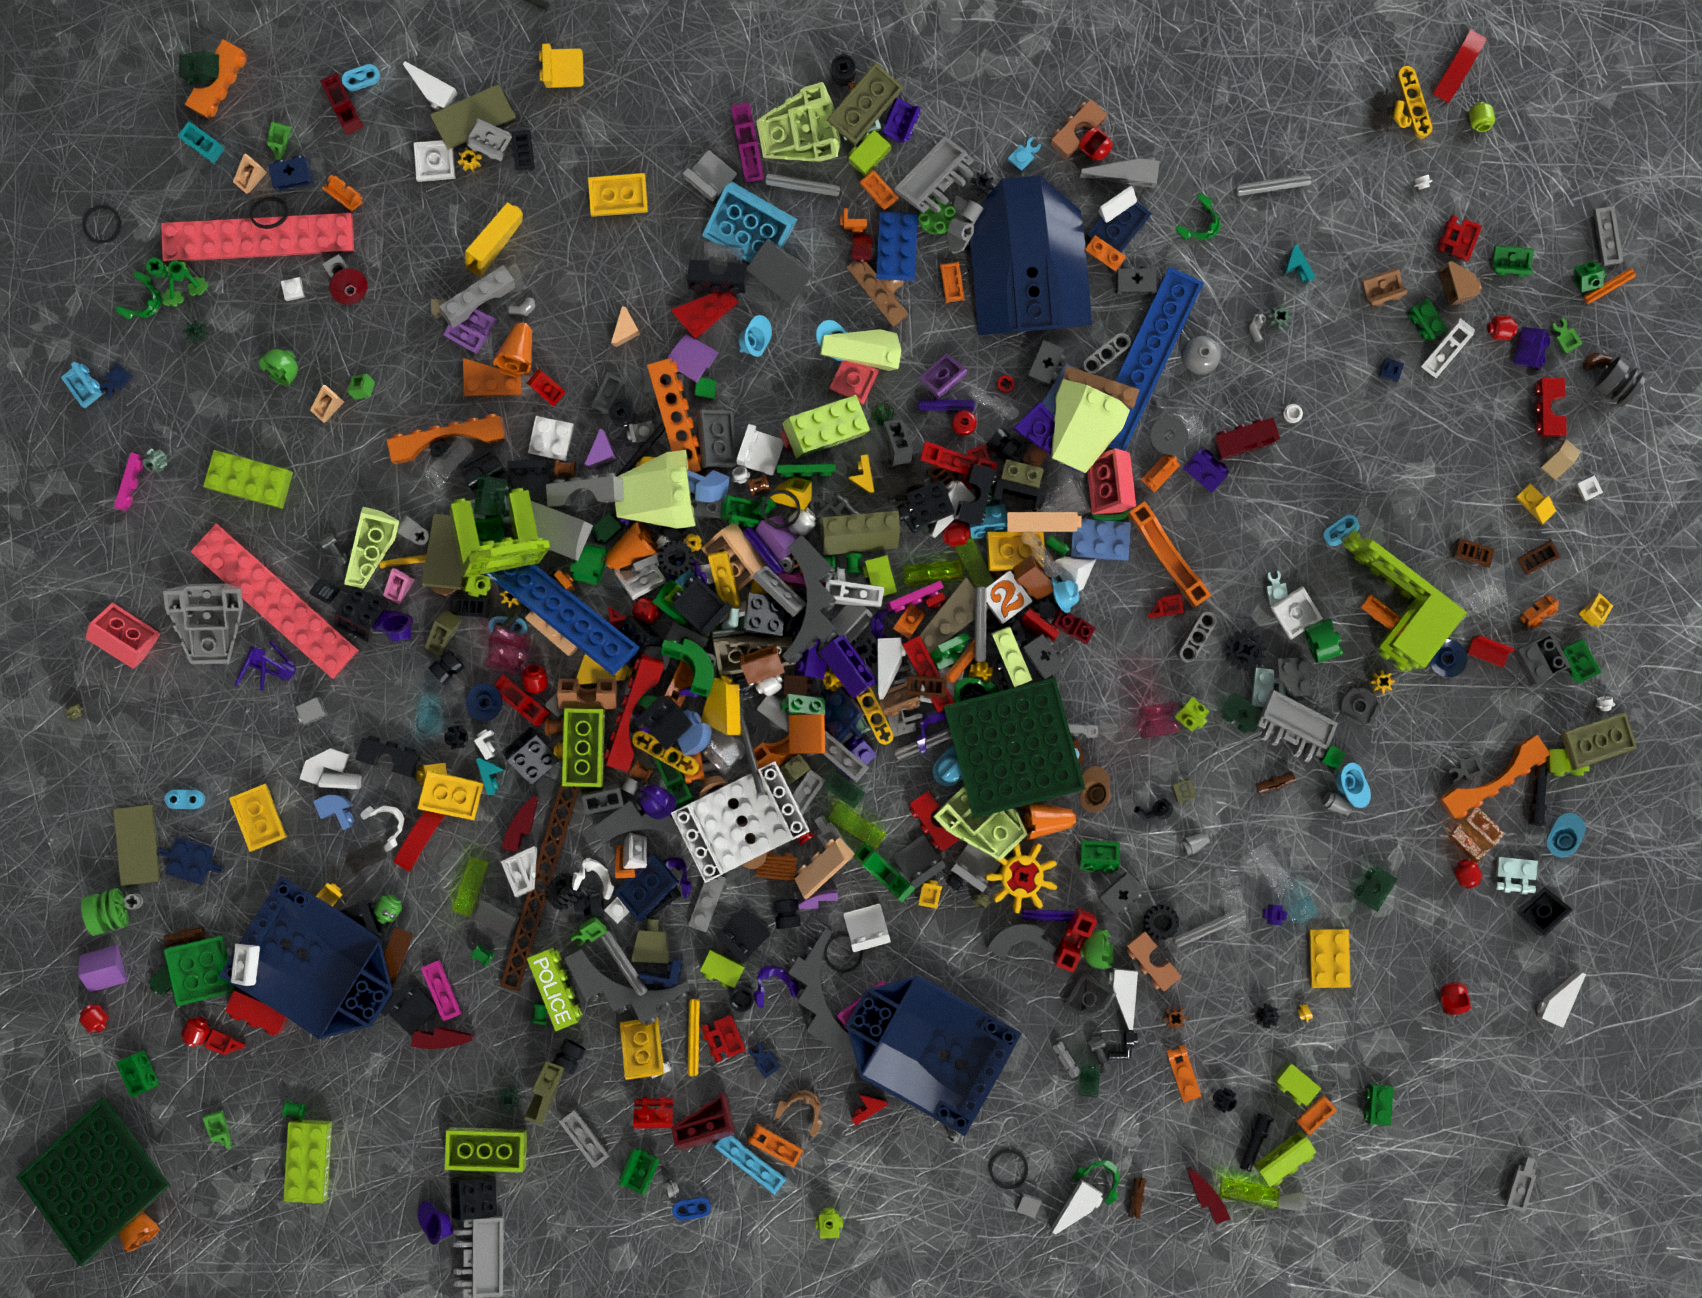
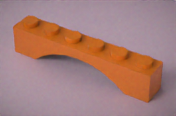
[387,414,507,464]
[1127,501,1212,608]
[1438,735,1550,819]

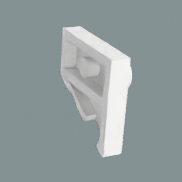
[614,565,666,600]
[501,846,537,897]

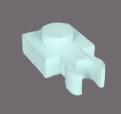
[1266,571,1288,606]

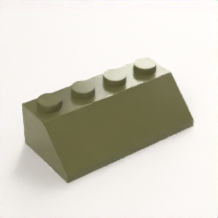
[819,510,900,555]

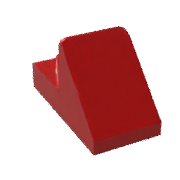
[527,368,566,406]
[851,1093,888,1126]

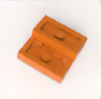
[789,714,825,754]

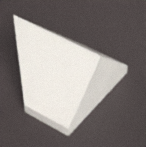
[1052,556,1096,591]

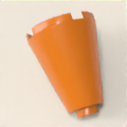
[493,322,532,377]
[605,521,659,570]
[1021,803,1076,840]
[119,1212,160,1252]

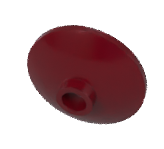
[329,268,368,305]

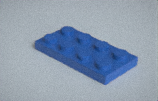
[876,211,918,281]

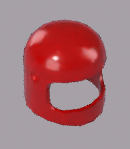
[1079,126,1113,161]
[1440,982,1471,1015]

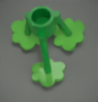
[161,260,208,307]

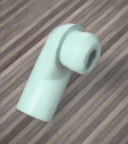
[721,608,739,630]

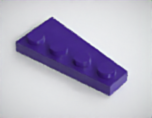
[1012,402,1079,472]

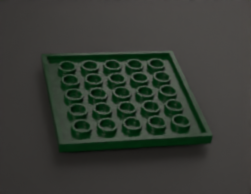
[943,678,1086,819]
[16,1097,171,1267]

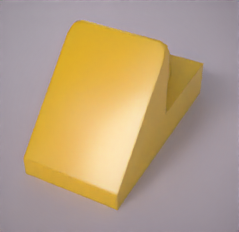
[848,454,874,495]
[1515,483,1556,524]
[1579,593,1613,627]

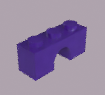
[795,622,834,679]

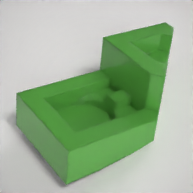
[266,122,292,160]
[203,1110,232,1149]

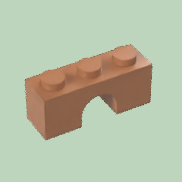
[1050,99,1107,160]
[557,679,618,709]
[1125,930,1182,991]

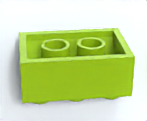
[1253,1131,1317,1187]

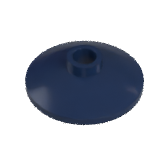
[1429,639,1467,678]
[466,683,503,722]

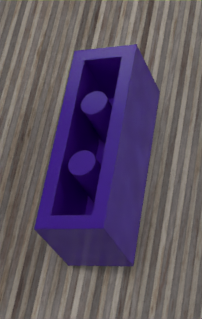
[819,635,877,699]

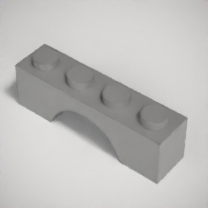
[439,265,515,329]
[546,473,624,508]

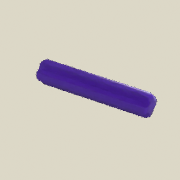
[918,399,975,412]
[743,527,784,575]
[1022,909,1074,921]

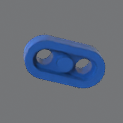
[672,1197,711,1221]

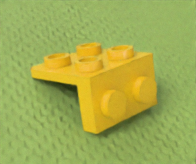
[539,44,584,88]

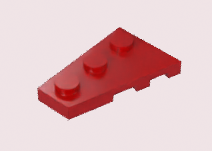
[671,292,739,339]

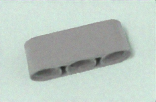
[1082,333,1131,375]
[1177,612,1217,663]

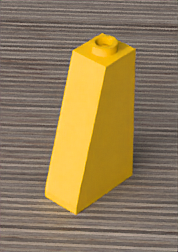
[465,202,523,278]

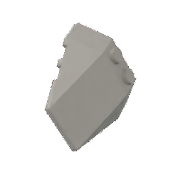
[163,583,243,664]

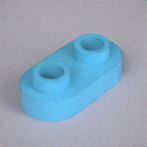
[342,64,380,91]
[1323,515,1360,546]
[488,616,528,637]
[165,790,205,809]

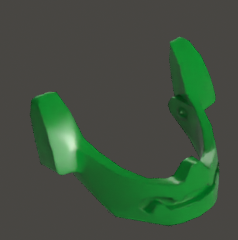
[1175,193,1221,241]
[115,271,161,319]
[954,677,999,702]
[1072,1160,1120,1205]

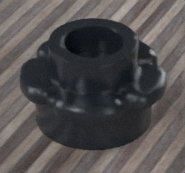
[429,440,448,459]
[946,874,964,891]

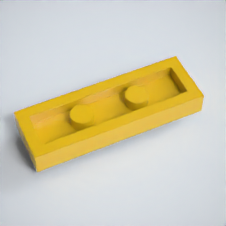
[708,551,741,608]

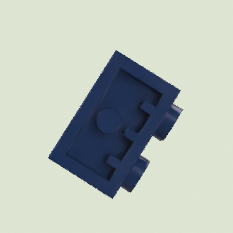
[638,957,684,987]

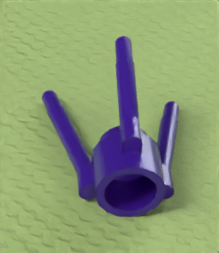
[249,641,297,681]
[235,647,266,691]

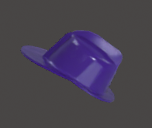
[373,611,413,641]
[639,784,677,820]
[418,1201,453,1245]

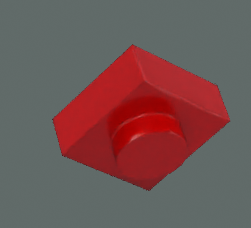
[925,592,946,610]

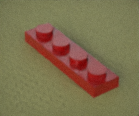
[901,635,954,713]

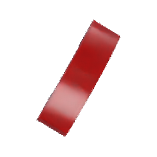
[1432,29,1487,104]
[920,441,997,475]
[393,811,446,872]

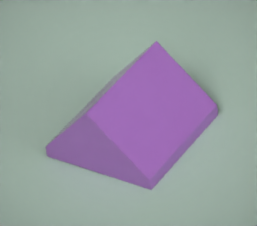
[919,353,967,400]
[585,429,617,470]
[755,515,798,562]
[78,945,128,993]

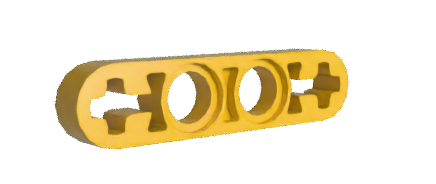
[1397,66,1432,139]
[856,687,894,745]
[632,731,699,776]

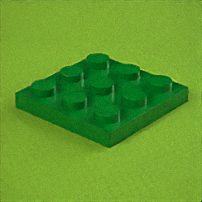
[777,464,836,477]
[163,936,235,1007]

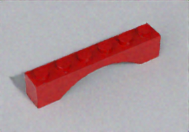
[604,654,664,772]

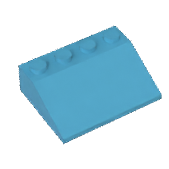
[702,182,798,263]

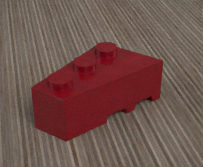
[1212,417,1280,461]
[671,1093,736,1151]

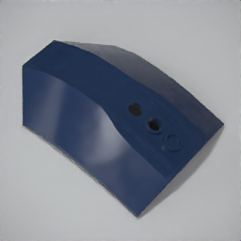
[970,175,1092,335]
[219,876,393,1039]
[846,975,1022,1136]

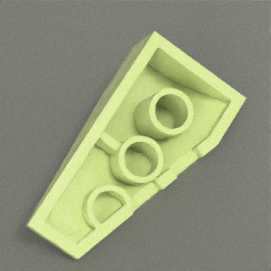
[820,329,901,371]
[344,507,399,589]

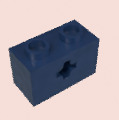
[268,156,314,191]

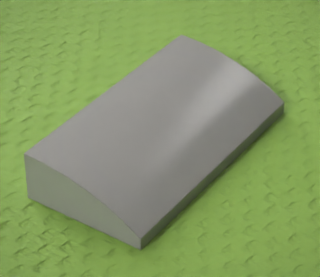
[531,501,593,561]

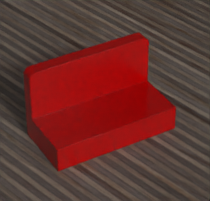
[1466,635,1514,668]

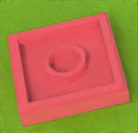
[829,361,879,405]

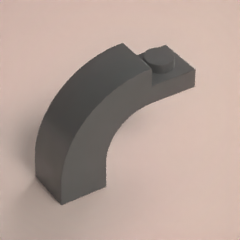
[986,923,1057,959]

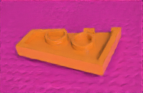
[463,358,522,397]

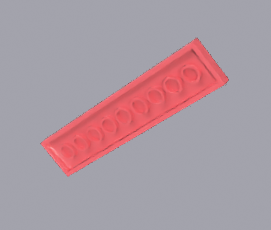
[161,213,354,262]
[191,523,359,679]

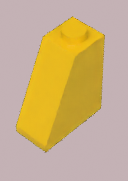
[576,654,634,685]
[701,676,741,735]

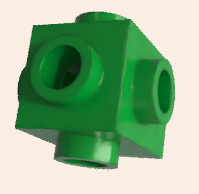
[1573,261,1606,293]

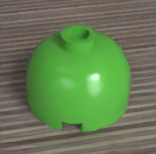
[258,349,298,386]
[1080,930,1113,969]

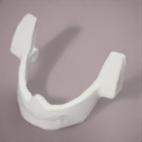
[360,806,404,852]
[572,858,614,900]

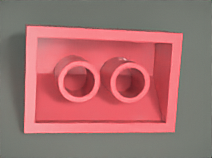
[1087,448,1136,514]
[85,603,160,669]

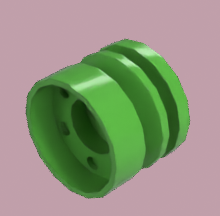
[81,888,129,936]

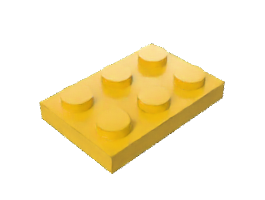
[588,173,648,217]
[986,532,1046,571]
[417,770,484,820]
[229,784,287,852]
[1309,929,1351,988]
[620,1017,665,1080]

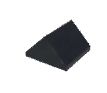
[1517,887,1573,937]

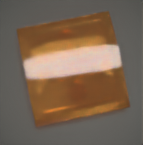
[1448,807,1505,863]

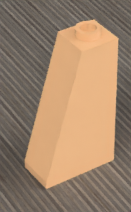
[1007,512,1081,532]

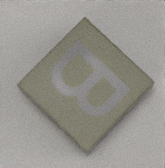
[1172,779,1197,803]

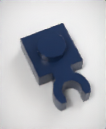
[99,363,133,398]
[748,1042,781,1079]

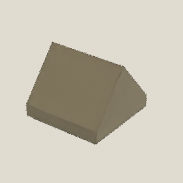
[431,299,446,319]

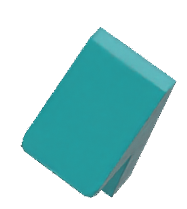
[1283,244,1316,285]
[476,758,506,796]

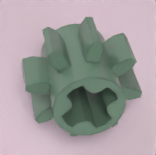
[1267,305,1292,330]
[142,448,167,473]

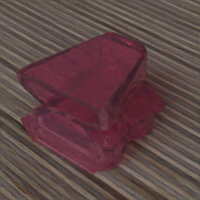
[484,625,531,674]
[1138,702,1181,738]

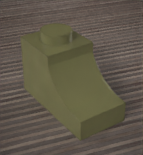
[424,609,462,657]
[780,754,811,786]

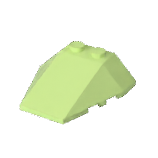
[756,82,841,162]
[1051,379,1130,473]
[615,450,696,529]
[933,786,1028,861]

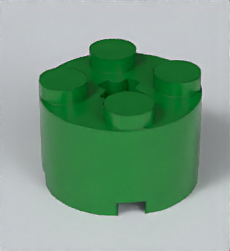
[570,544,607,586]
[1304,618,1343,663]

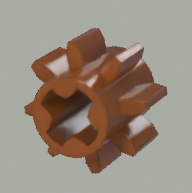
[1162,1005,1187,1031]

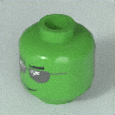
[373,894,402,924]

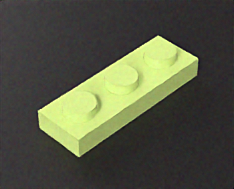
[992,626,1032,687]

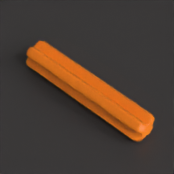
[1583,268,1636,304]
[945,639,975,683]

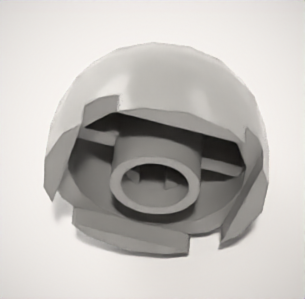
[1182,336,1221,375]

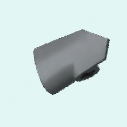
[946,196,984,254]

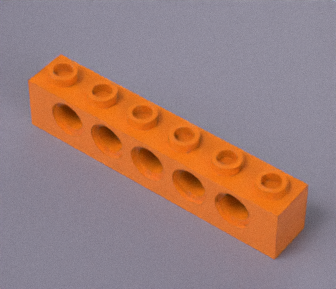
[647,358,703,472]

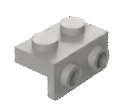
[467,118,512,161]

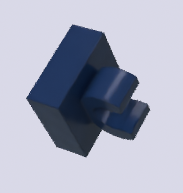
[1379,358,1404,383]

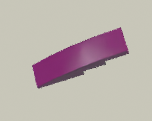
[731,102,764,183]

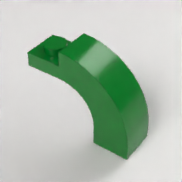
[660,638,714,697]
[853,842,915,903]

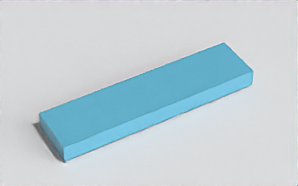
[714,1136,787,1195]

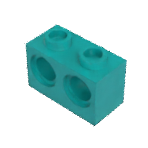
[178,121,225,164]

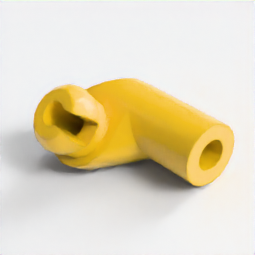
[1392,100,1411,128]

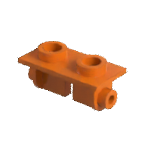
[322,175,363,211]
[1085,235,1126,272]
[1141,455,1180,493]
[1519,595,1559,631]

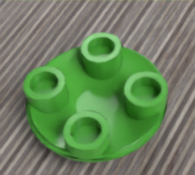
[918,198,956,235]

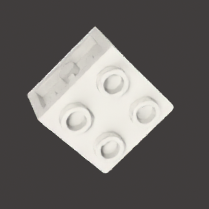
[737,424,784,476]
[844,904,891,952]

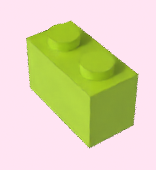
[848,130,891,177]
[862,555,897,597]
[700,949,745,989]
[1274,1061,1321,1106]

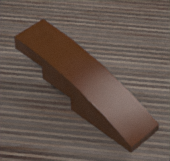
[384,927,414,1002]

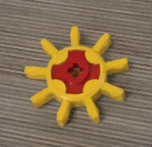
[984,843,1057,913]

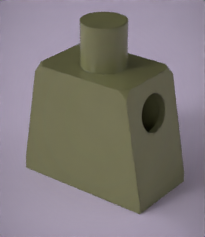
[631,919,670,964]

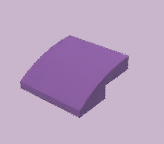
[444,308,497,354]
[668,334,719,383]
[799,889,838,909]

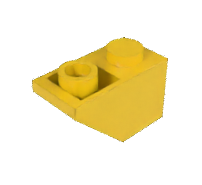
[769,477,812,510]

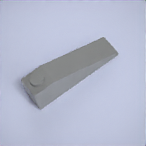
[1079,157,1160,188]

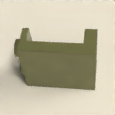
[1000,460,1043,489]
[524,1061,564,1126]

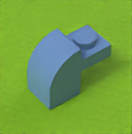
[687,470,729,502]
[677,710,711,756]
[313,795,354,830]

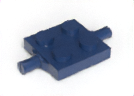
[821,686,864,741]
[157,836,223,885]

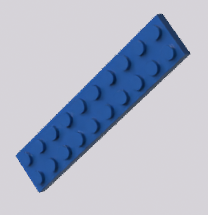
[1107,266,1204,451]
[485,564,639,675]

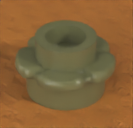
[64,703,83,720]
[972,892,991,909]

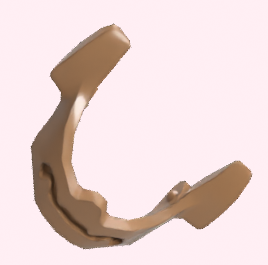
[774,1090,823,1137]

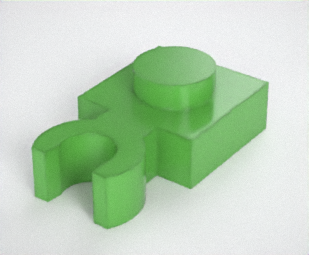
[1551,318,1582,355]
[571,916,607,947]

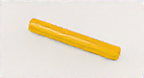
[688,999,700,1076]

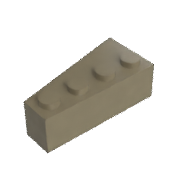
[919,578,989,654]
[713,634,796,676]

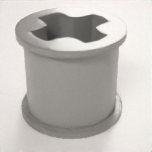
[621,776,640,795]
[124,893,143,910]

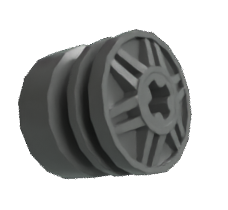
[1594,355,1647,407]

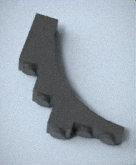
[782,535,838,664]
[592,800,683,843]
[787,927,852,1056]
[564,949,690,1026]

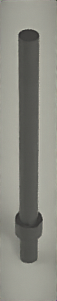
[740,703,765,796]

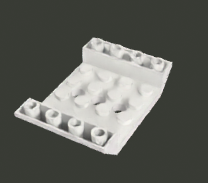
[671,761,810,883]

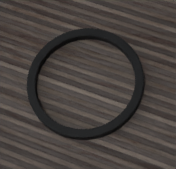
[249,197,288,229]
[83,205,122,244]
[762,490,800,528]
[824,934,863,973]
[989,1150,1028,1189]

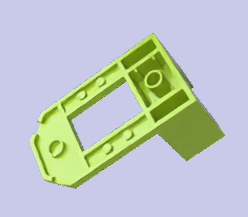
[449,488,550,577]
[1341,530,1467,672]

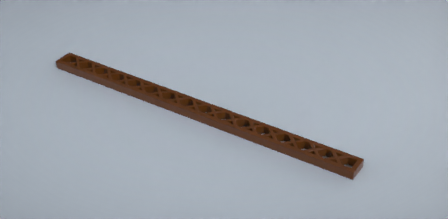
[500,780,580,992]

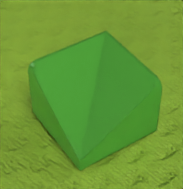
[347,374,375,400]

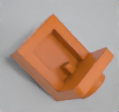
[840,208,867,234]
[554,570,575,592]

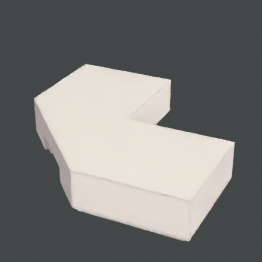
[300,748,350,785]

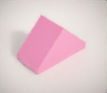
[383,568,415,605]

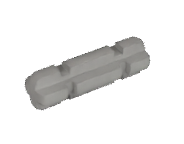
[1052,1042,1080,1078]

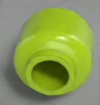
[1468,102,1495,132]

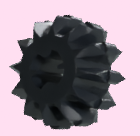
[852,637,878,668]

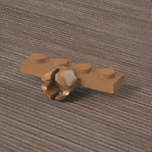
[847,260,909,327]
[1062,366,1139,409]

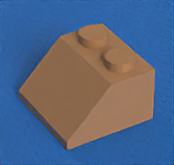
[1439,261,1481,306]

